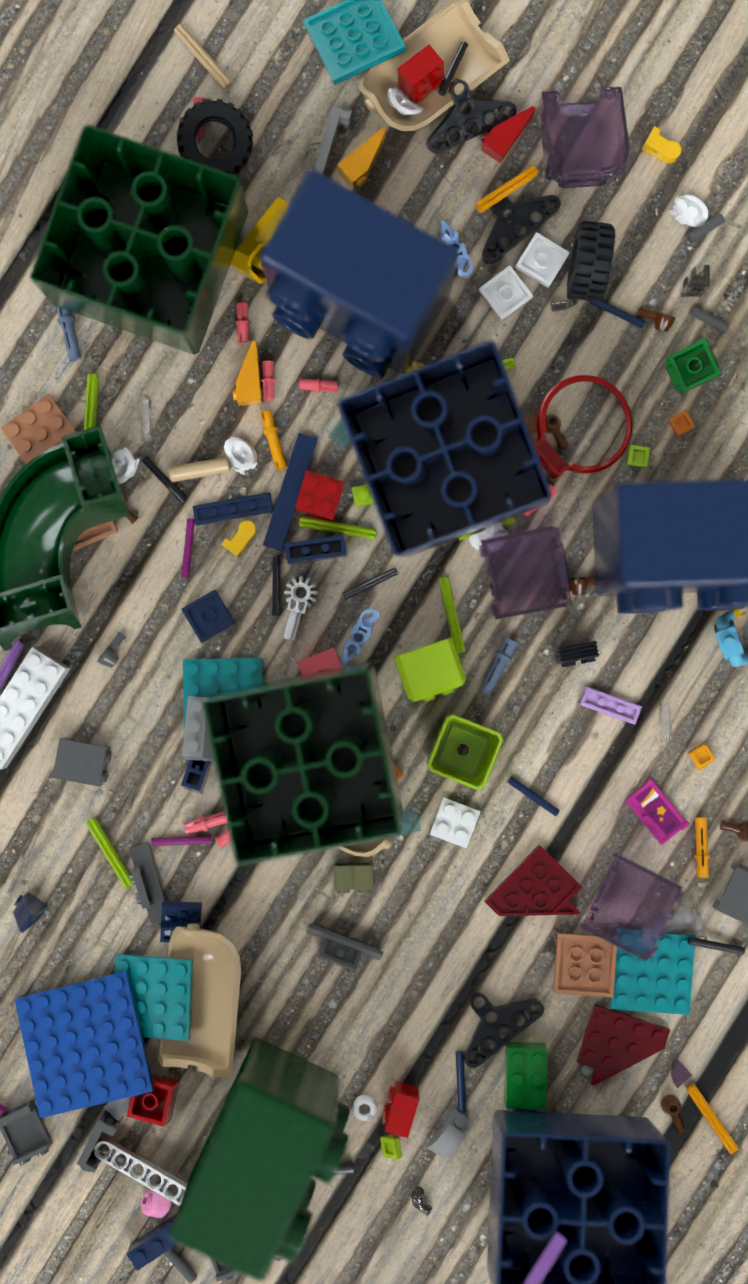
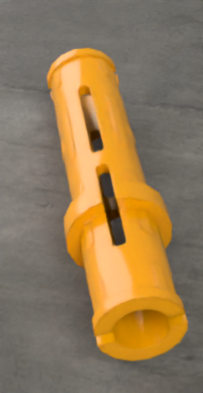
[259,410,288,471]
[694,817,710,878]

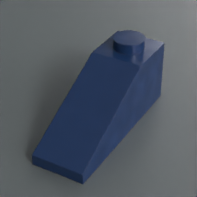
[181,760,212,794]
[13,892,48,933]

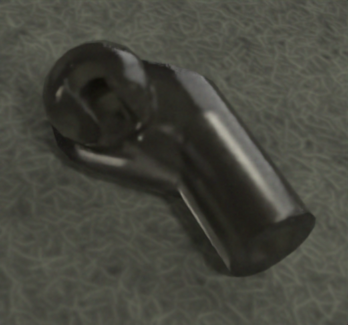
[551,295,579,312]
[411,1186,433,1216]

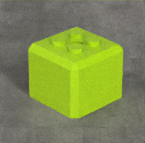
[393,638,466,702]
[426,713,503,790]

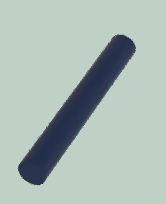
[589,300,646,329]
[507,776,560,816]
[455,1051,466,1112]

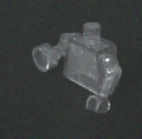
[639,906,707,949]

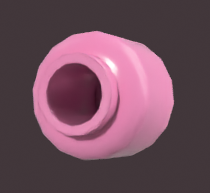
[141,1189,171,1218]

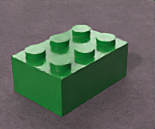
[504,1042,548,1110]

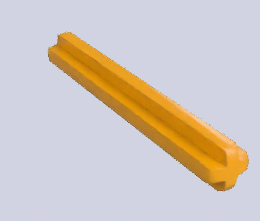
[475,165,539,213]
[686,1084,738,1154]

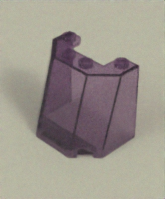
[540,87,630,189]
[479,526,572,620]
[579,852,685,961]

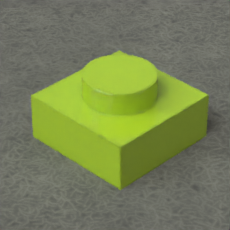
[627,445,650,468]
[351,484,375,508]
[380,1135,403,1159]

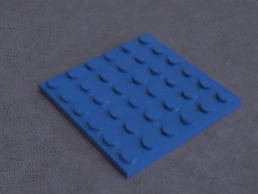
[14,970,155,1118]

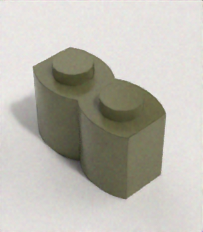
[333,863,374,893]

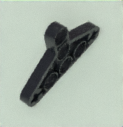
[426,79,517,154]
[482,189,561,264]
[464,992,544,1068]

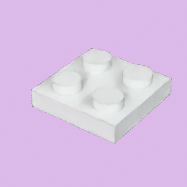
[515,232,570,288]
[478,265,534,322]
[429,797,481,849]

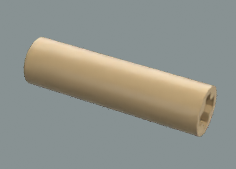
[168,457,230,482]

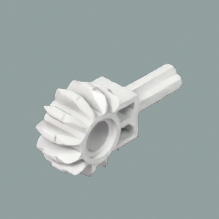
[283,576,318,641]

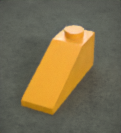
[338,127,386,189]
[233,341,262,406]

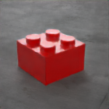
[397,44,444,103]
[295,471,345,522]
[126,1074,180,1127]
[382,1080,419,1138]

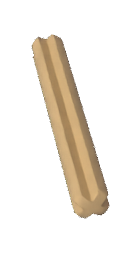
[174,24,231,89]

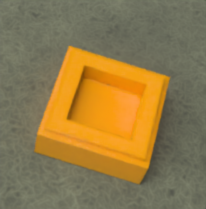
[687,742,716,770]

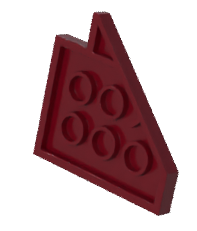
[484,844,582,916]
[576,1004,670,1086]

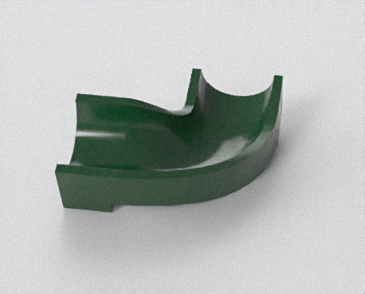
[0,425,130,651]

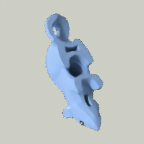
[440,220,473,279]
[341,608,380,666]

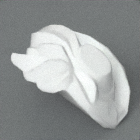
[387,87,424,115]
[668,194,708,227]
[224,437,258,475]
[111,447,139,484]
[469,521,508,552]

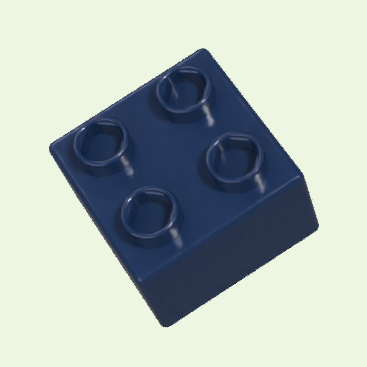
[260,169,459,379]
[338,341,552,557]
[592,479,748,614]
[487,1110,670,1284]

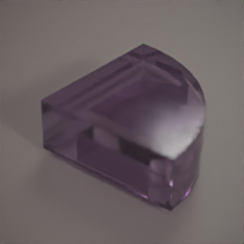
[671,1059,692,1088]

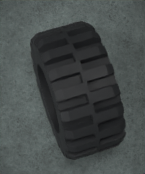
[177,98,253,176]
[567,220,616,302]

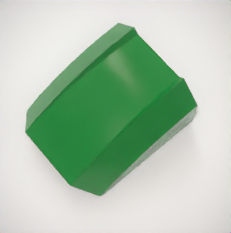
[665,338,723,393]

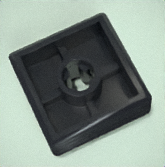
[554,641,600,667]

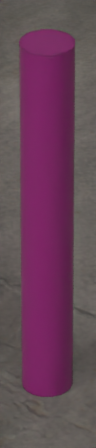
[181,518,195,578]
[151,836,211,846]

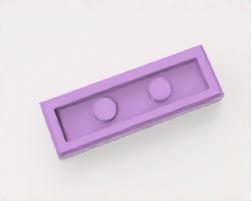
[579,686,642,725]

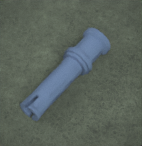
[54,306,82,361]
[479,636,519,695]

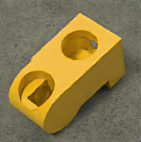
[642,126,681,164]
[221,521,257,557]

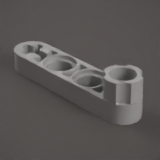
[314,105,353,176]

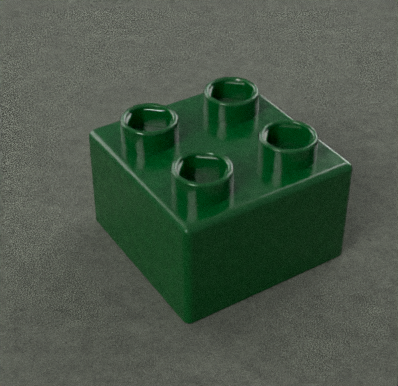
[30,125,248,355]
[203,662,404,865]
[169,1037,350,1281]

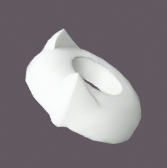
[352,1095,378,1121]

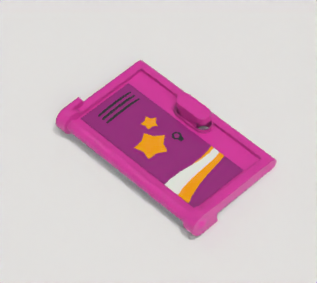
[625,778,689,845]

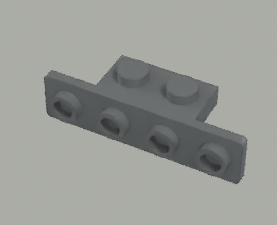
[129,843,166,924]
[306,923,384,972]

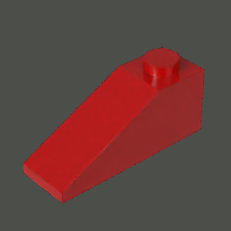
[481,106,536,164]

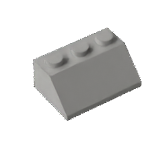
[182,696,214,762]

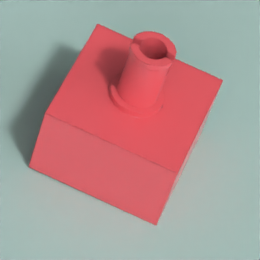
[297,647,342,675]

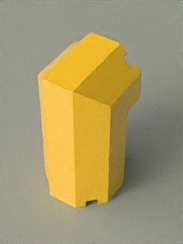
[230,197,289,284]

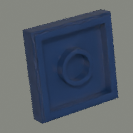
[181,589,235,643]

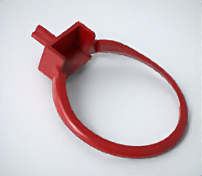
[533,375,633,479]

